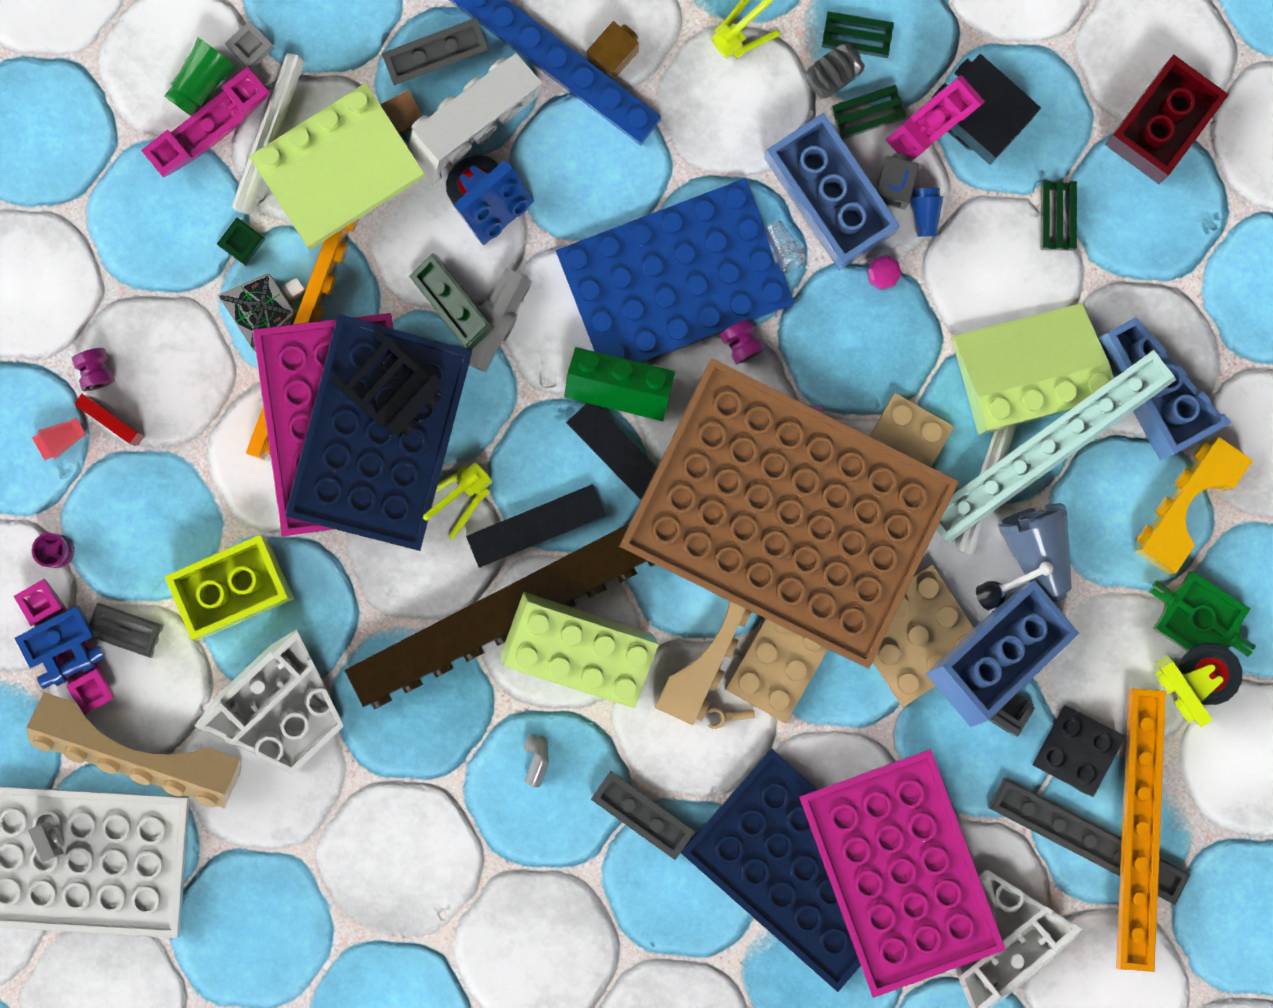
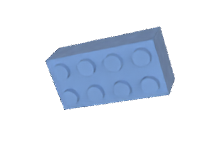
[764,113,900,271]
[926,580,1079,727]

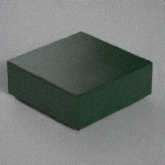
[217,218,266,266]

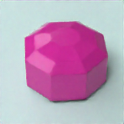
[867,255,901,290]

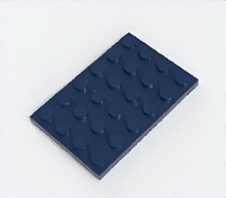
[284,314,472,551]
[681,748,861,992]

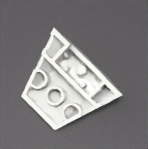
[195,629,344,774]
[955,870,1083,1008]

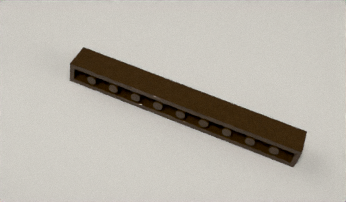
[344,523,655,710]

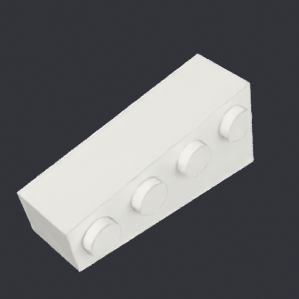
[408,53,542,186]

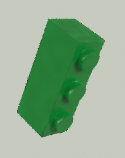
[564,347,675,421]

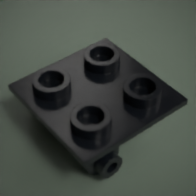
[1032,705,1126,797]

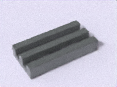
[89,603,164,658]

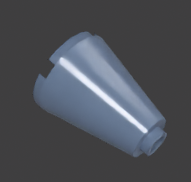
[998,503,1072,602]

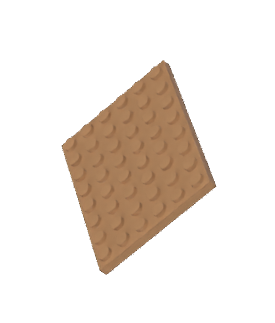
[619,358,959,669]

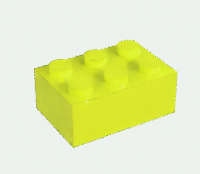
[164,534,294,641]

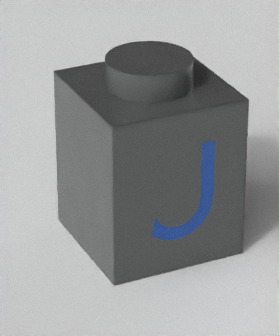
[876,153,920,210]

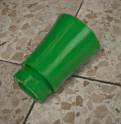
[164,37,237,116]

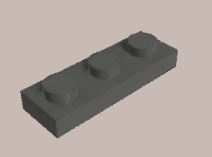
[381,17,489,85]
[591,771,695,860]

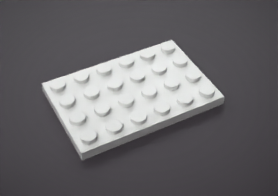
[0,786,190,938]

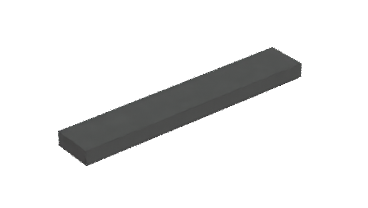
[988,777,1191,905]

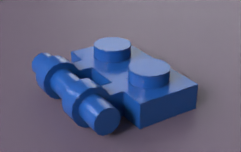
[14,606,106,689]

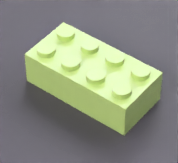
[501,592,659,708]

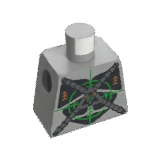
[218,274,306,351]

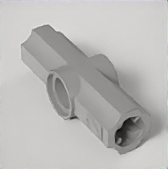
[464,268,532,373]

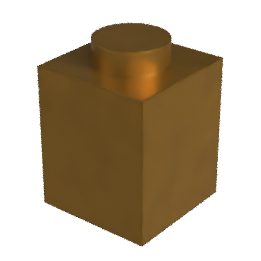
[587,21,639,80]

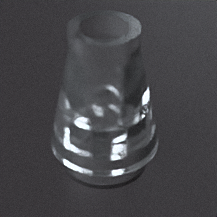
[764,220,807,273]

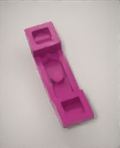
[141,66,270,178]
[885,75,985,161]
[13,579,115,715]

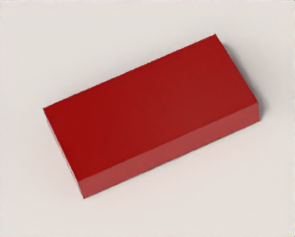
[75,394,145,446]

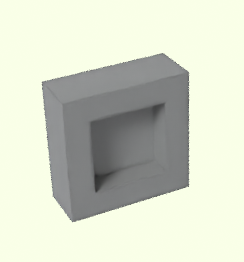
[225,21,274,70]
[28,822,64,862]

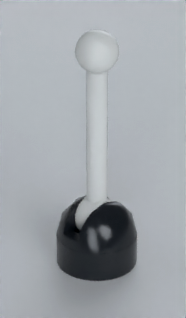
[976,562,1053,611]

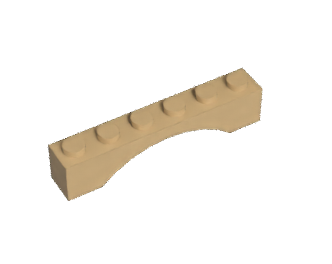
[655,601,752,725]
[26,692,240,809]

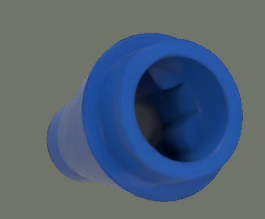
[910,188,944,237]

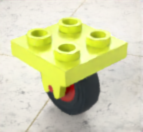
[1154,643,1242,728]

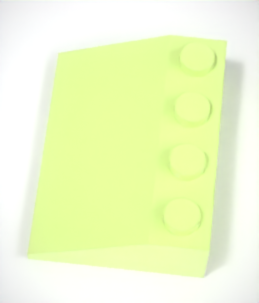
[249,83,426,250]
[951,303,1114,435]

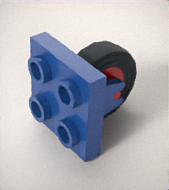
[446,155,534,246]

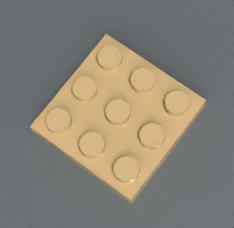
[872,565,974,707]

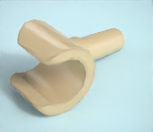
[706,708,755,729]

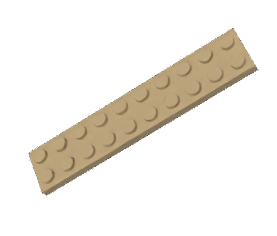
[726,393,954,724]

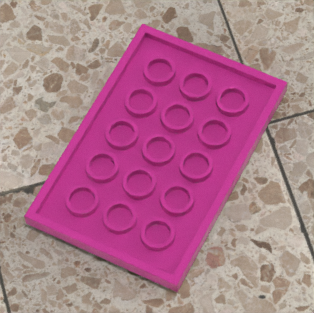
[253,313,393,537]
[799,749,1006,998]

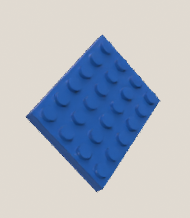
[556,178,795,363]

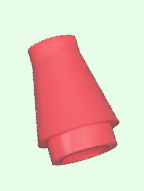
[31,418,86,461]

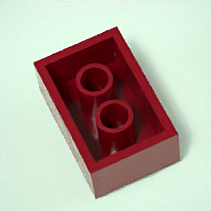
[1105,54,1229,184]

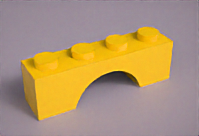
[1134,437,1253,575]

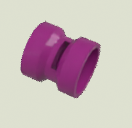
[720,318,766,365]
[71,348,115,391]
[31,533,75,568]

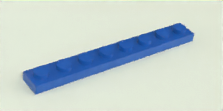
[449,0,661,146]

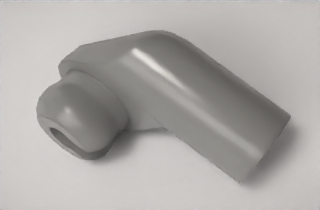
[524,734,549,788]

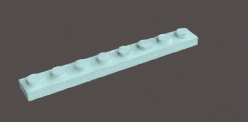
[936,350,1176,544]

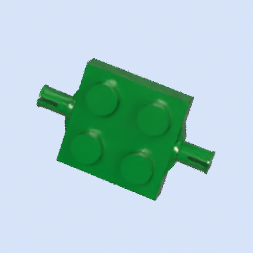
[1148,571,1256,657]

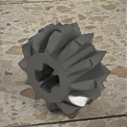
[805,43,865,98]

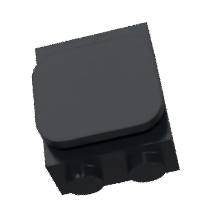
[932,53,1041,165]

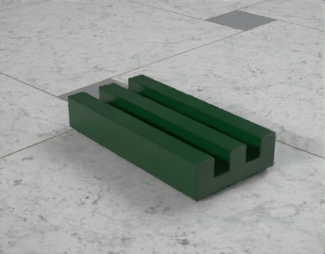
[821,11,894,58]
[831,84,907,140]
[1041,181,1077,251]

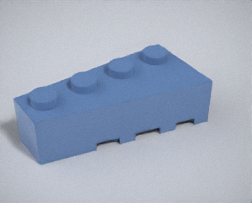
[1098,317,1232,460]

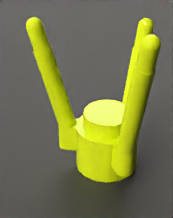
[710,0,780,59]
[423,462,493,539]

